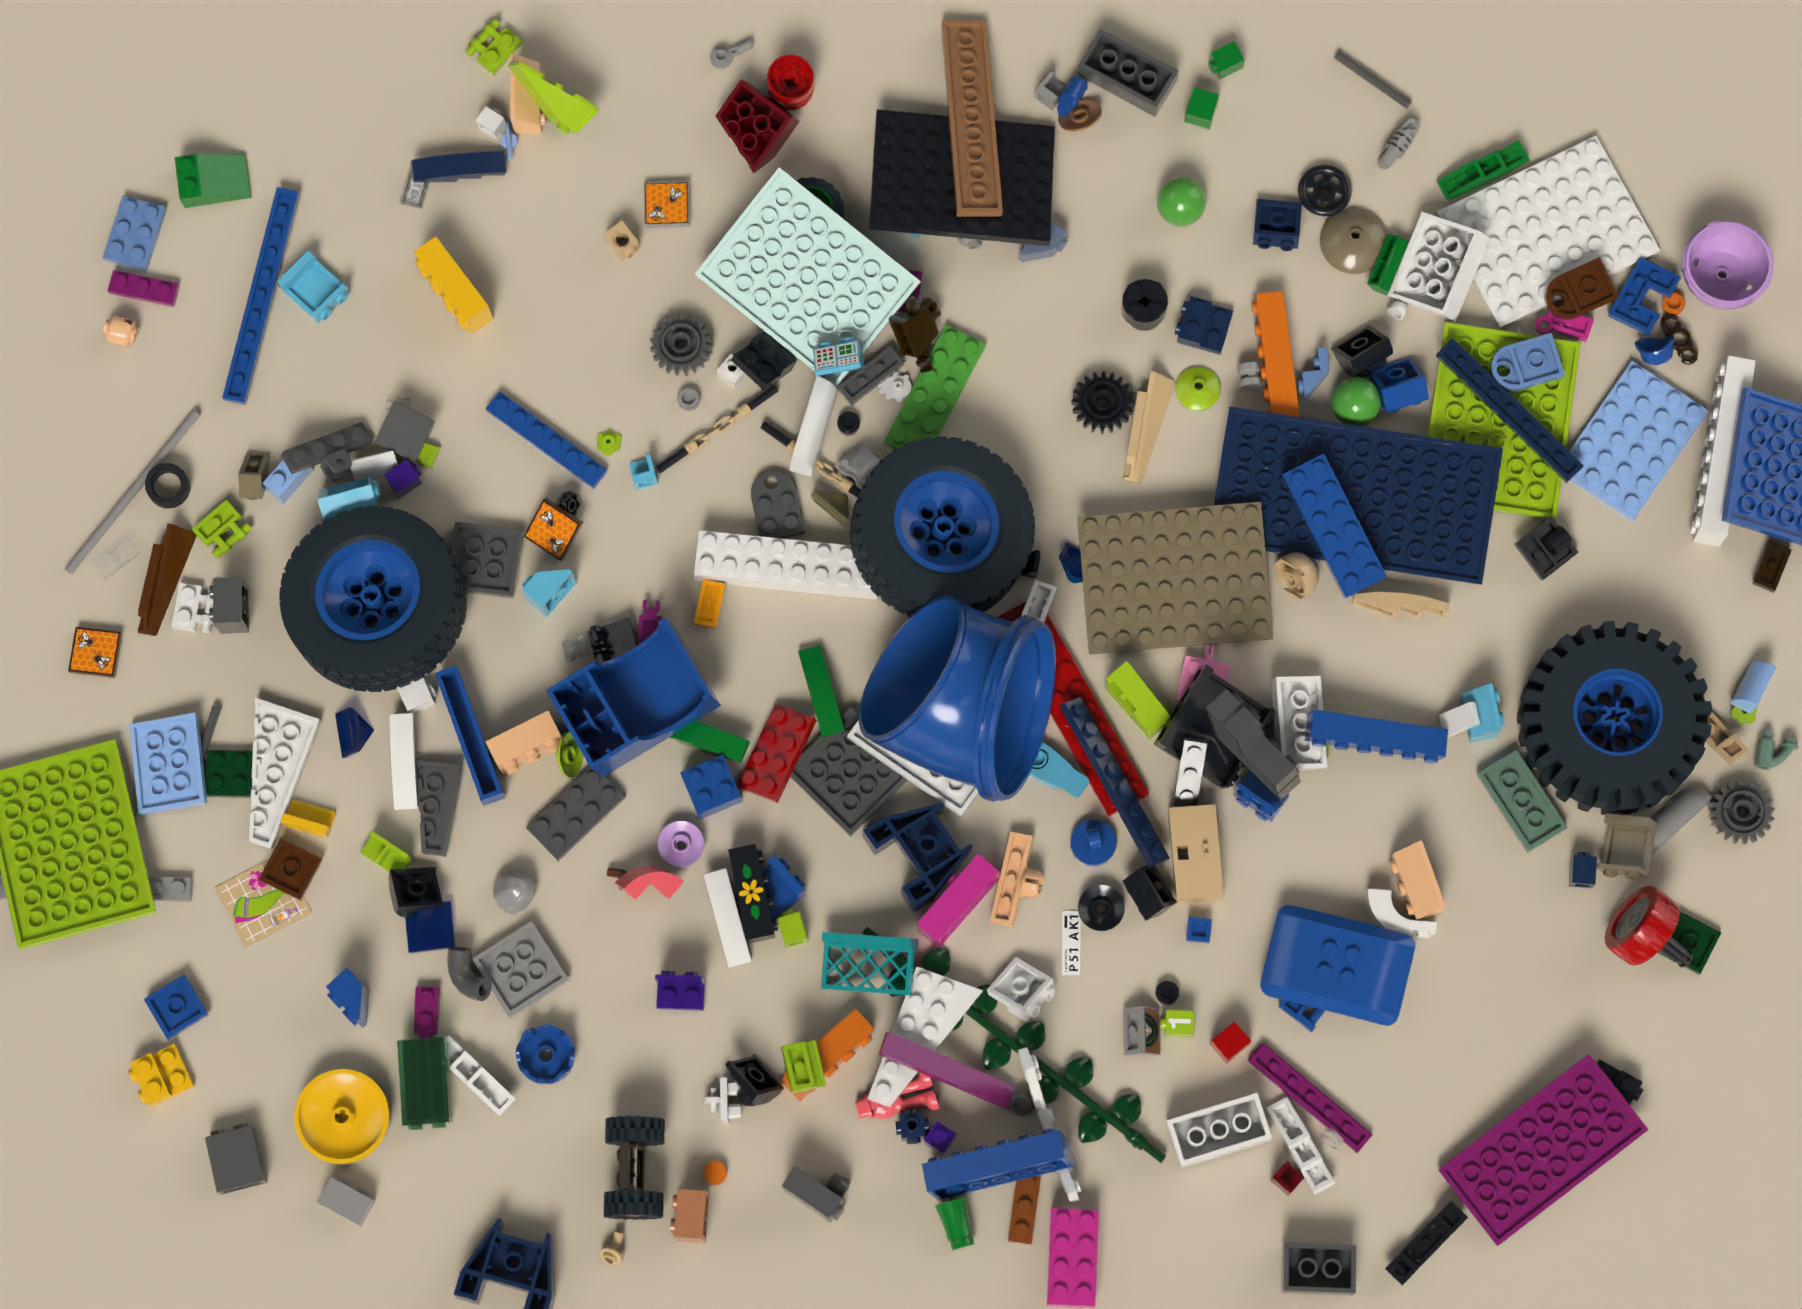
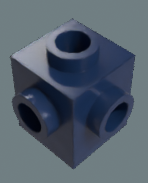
[895,1109,929,1144]

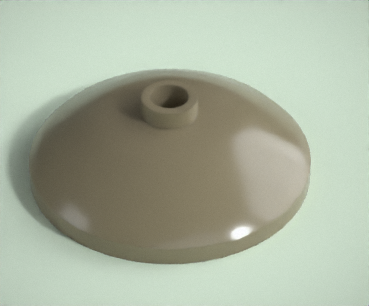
[1320,208,1387,274]

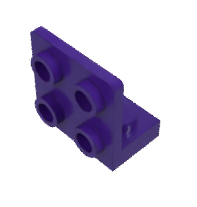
[655,971,705,1011]

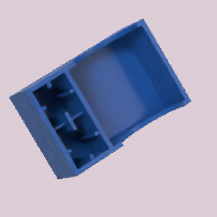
[546,617,721,778]

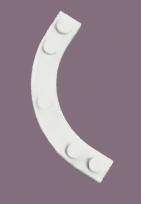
[1018,1047,1081,1205]

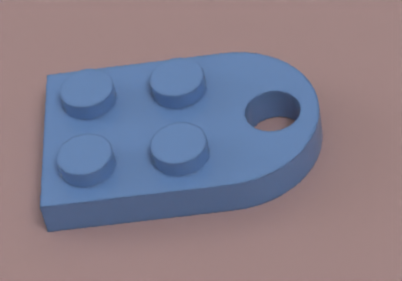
[1491,333,1565,391]

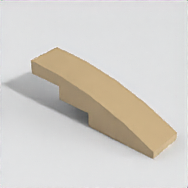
[1352,592,1450,619]

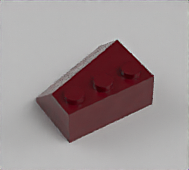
[715,79,800,173]

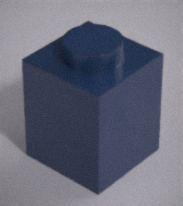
[1569,852,1597,888]

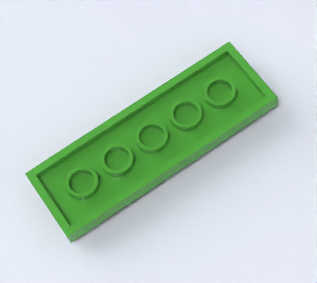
[884,325,986,449]

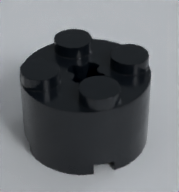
[1122,279,1168,331]

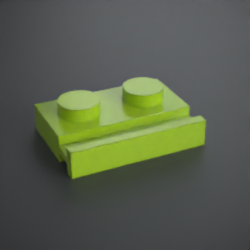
[781,1040,826,1093]

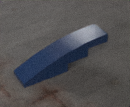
[411,151,507,183]

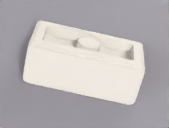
[351,450,398,480]

